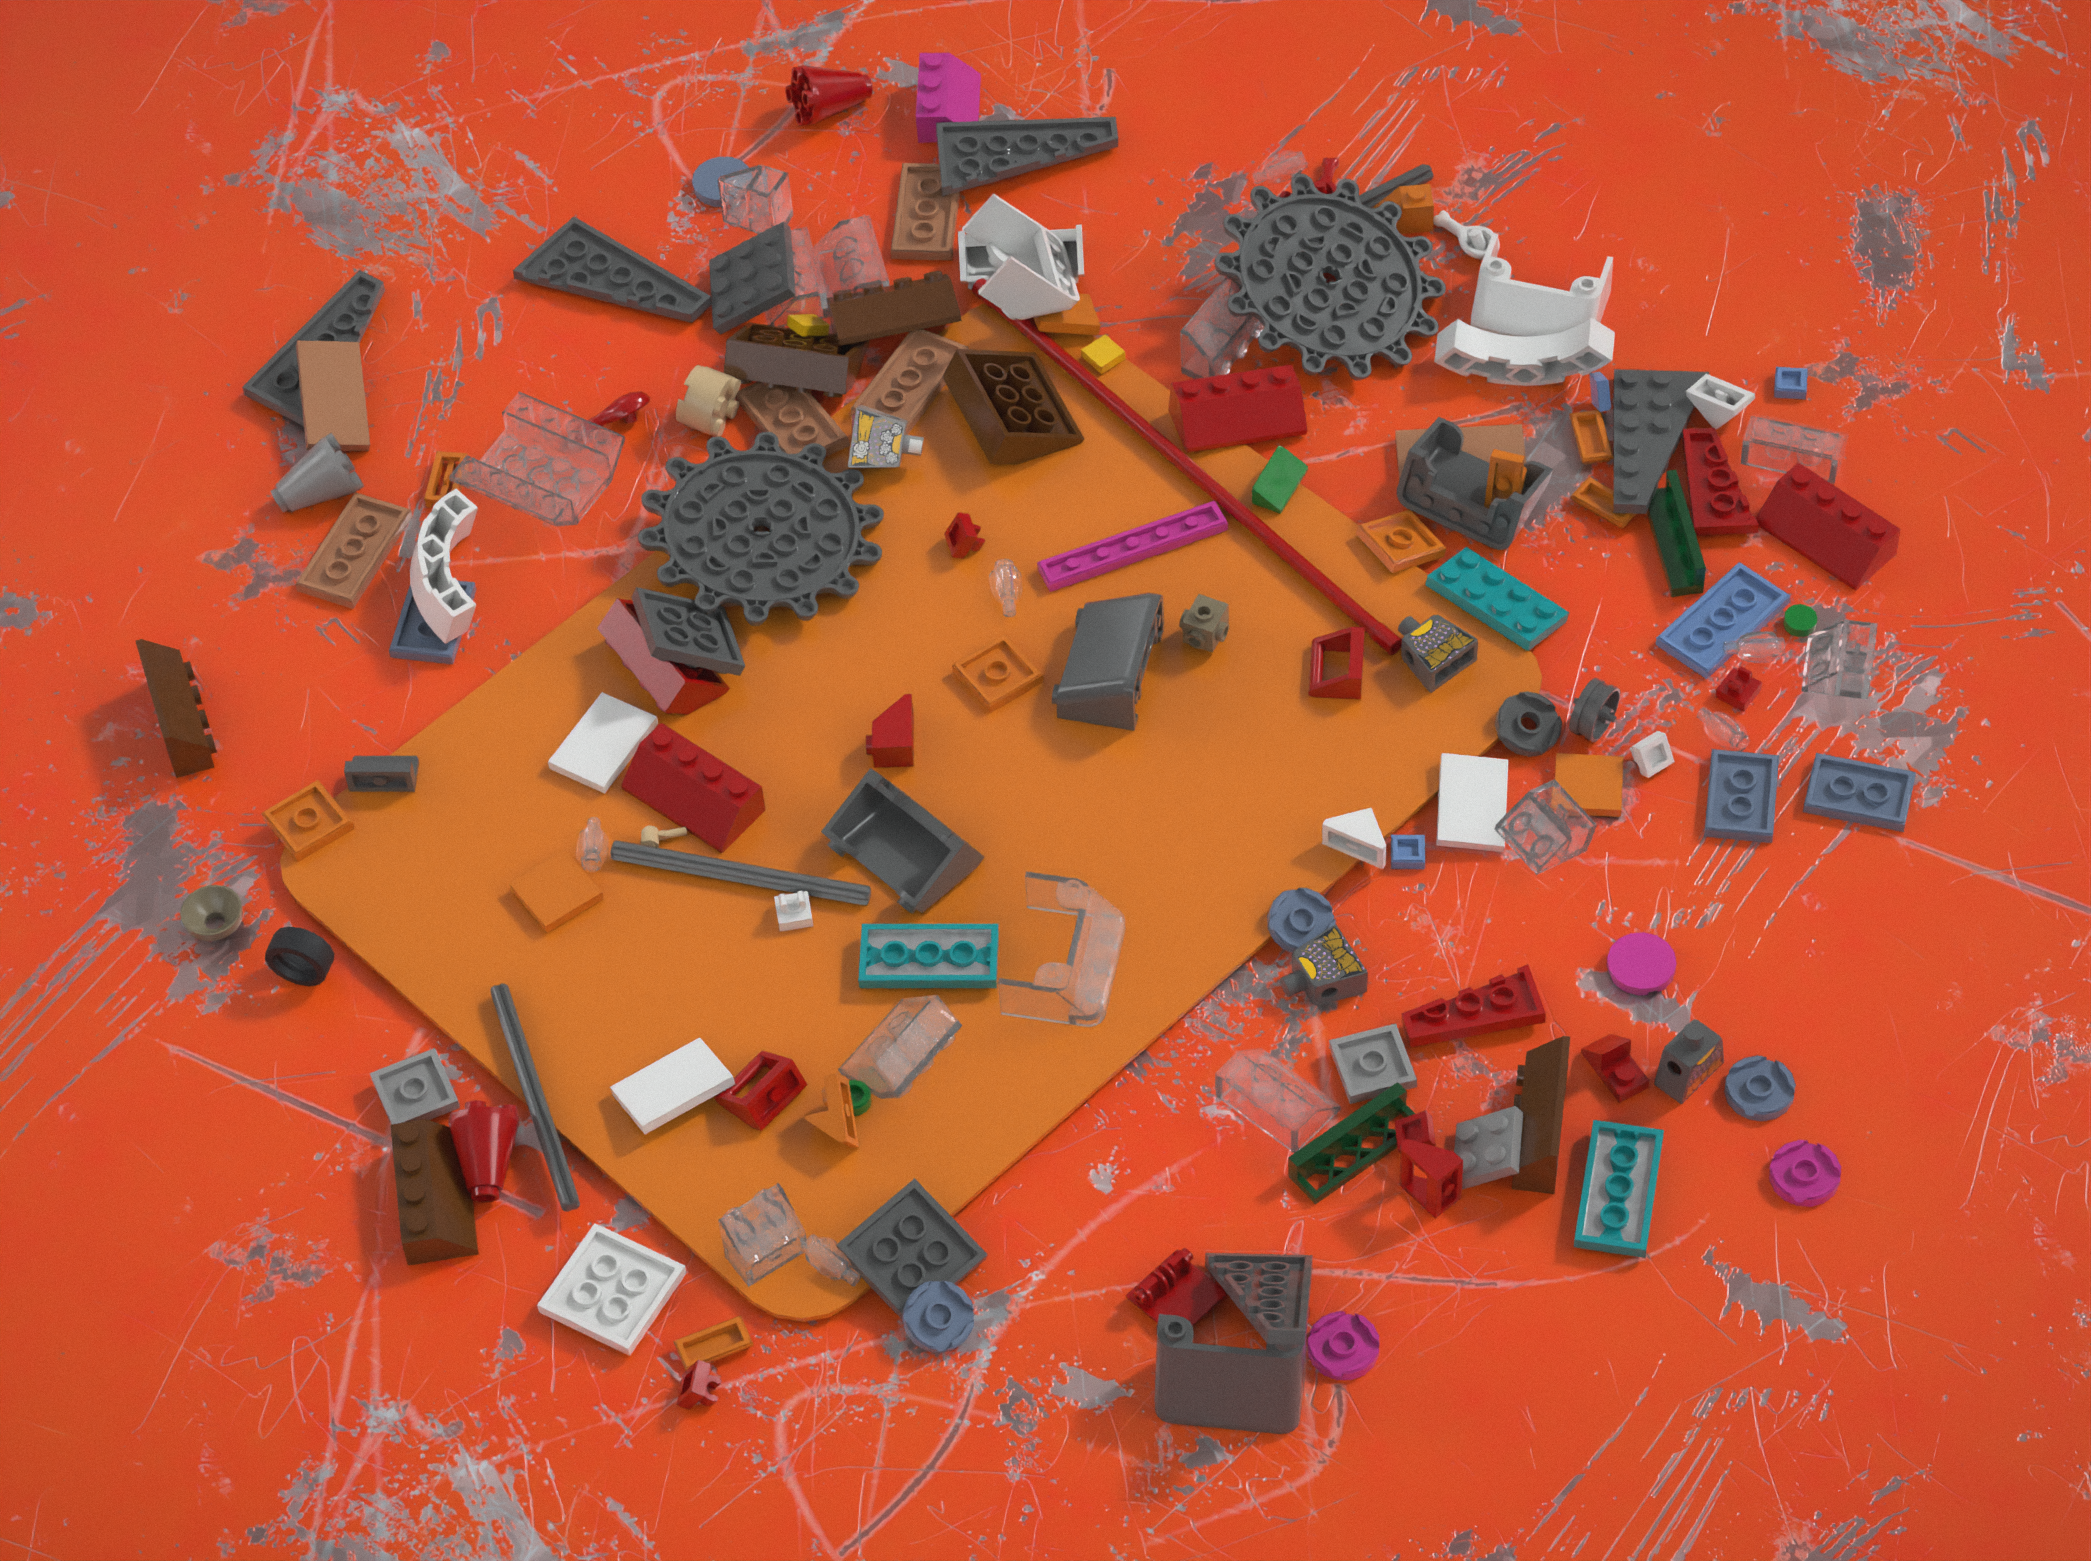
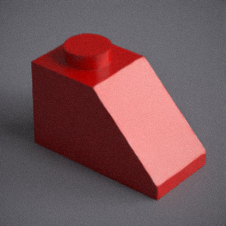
[866,694,914,768]

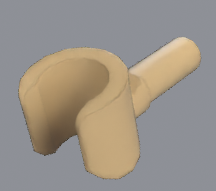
[641,825,687,848]

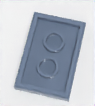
[389,580,476,664]
[1704,749,1779,843]
[1803,753,1916,832]

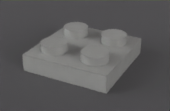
[1329,1023,1417,1104]
[370,1048,460,1124]
[1454,1106,1523,1190]

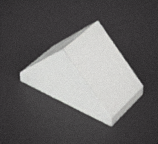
[1686,374,1756,430]
[1322,808,1386,869]

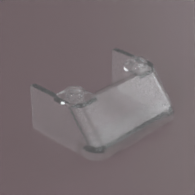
[998,871,1126,1027]

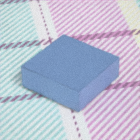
[1774,367,1808,400]
[1589,372,1611,412]
[1391,835,1425,869]

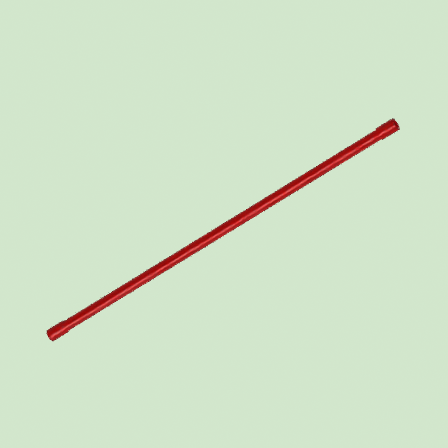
[972,278,1402,655]

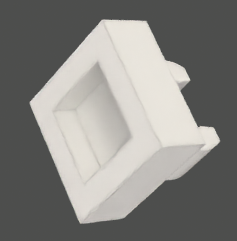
[1630,731,1675,778]
[774,890,813,932]

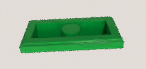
[1252,446,1308,514]

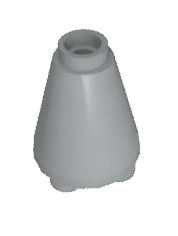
[270,433,364,513]

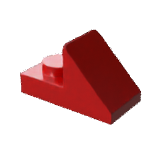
[1581,1034,1650,1103]

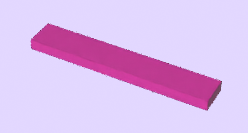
[1037,500,1228,592]

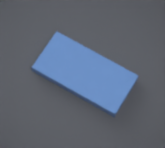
[1656,562,1790,679]

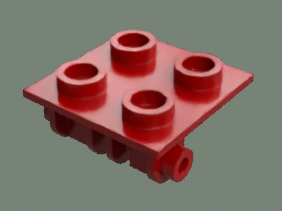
[1126,1248,1228,1326]

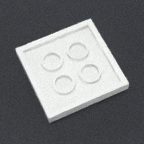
[537,1223,687,1356]

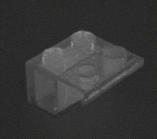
[717,164,793,234]
[1801,619,1878,700]
[1494,779,1597,875]
[718,1183,808,1287]

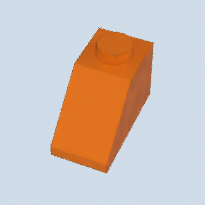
[1372,184,1434,234]

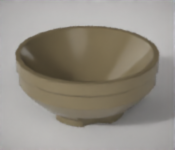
[180,885,243,941]

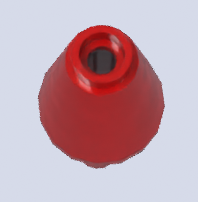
[785,65,873,126]
[448,1100,519,1203]

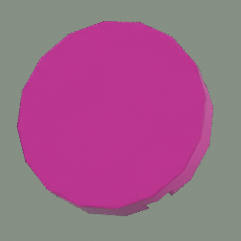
[1607,932,1677,996]
[1769,1140,1841,1207]
[1308,1311,1379,1380]

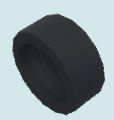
[265,926,334,986]

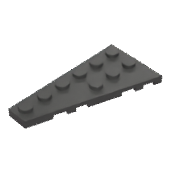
[936,117,1118,196]
[513,216,712,323]
[242,270,385,426]
[1613,369,1709,514]
[1205,1253,1313,1349]

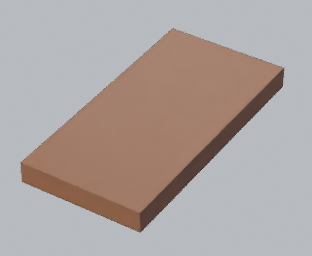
[891,163,960,261]
[851,329,968,435]
[296,340,370,451]
[736,382,850,457]
[1395,424,1526,480]
[295,492,413,609]

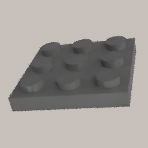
[709,221,796,335]
[631,587,745,676]
[835,1178,988,1319]

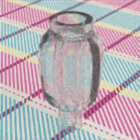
[1251,150,1308,185]
[989,559,1023,617]
[1723,631,1785,663]
[1697,707,1750,752]
[576,817,609,872]
[801,1234,862,1286]

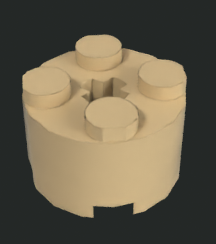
[676,365,741,437]

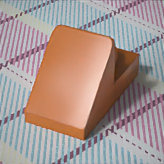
[1484,449,1527,509]
[804,1073,859,1149]

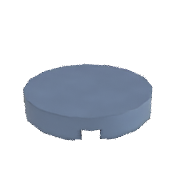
[692,157,752,207]
[1267,888,1336,953]
[1724,1056,1796,1121]
[902,1281,974,1353]

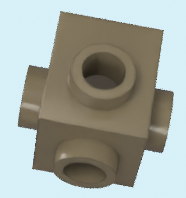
[1179,594,1229,653]

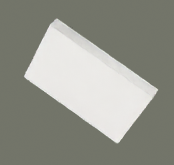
[548,692,658,794]
[1436,753,1508,852]
[610,1037,735,1134]

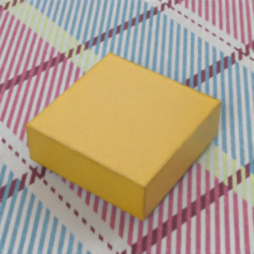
[787,314,830,337]
[1081,334,1126,374]

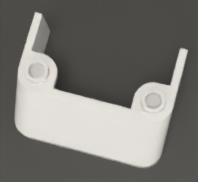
[962,193,1080,320]
[958,224,1085,289]
[1471,233,1614,337]

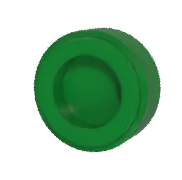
[1783,604,1817,637]
[849,1080,872,1116]

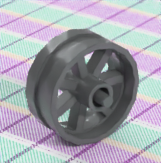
[1569,678,1621,742]

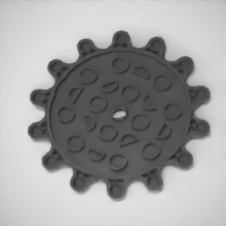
[1214,173,1446,381]
[638,432,884,626]

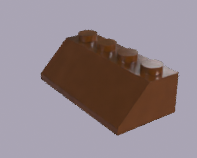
[826,271,962,345]
[135,639,217,778]
[1512,1036,1570,1194]
[390,1119,479,1266]

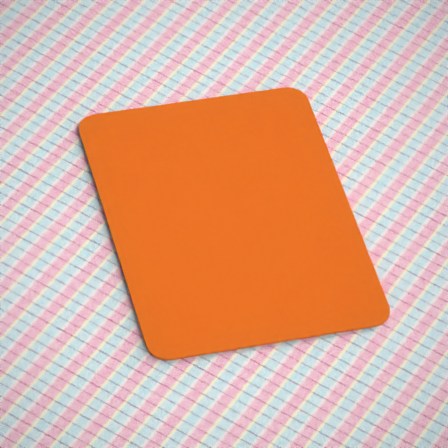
[280,303,1542,1322]

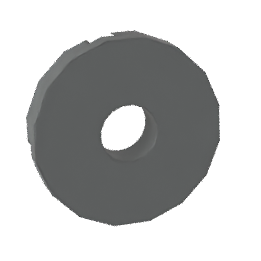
[1495,691,1562,757]

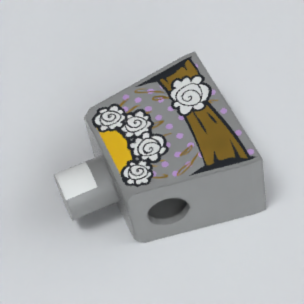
[848,405,924,468]

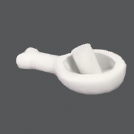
[1433,210,1500,260]

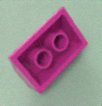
[916,53,981,143]

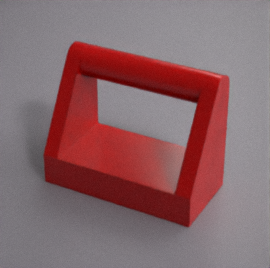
[1308,627,1365,699]
[714,1050,808,1131]
[1399,1139,1463,1219]

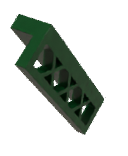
[1646,470,1706,597]
[1288,1082,1415,1204]

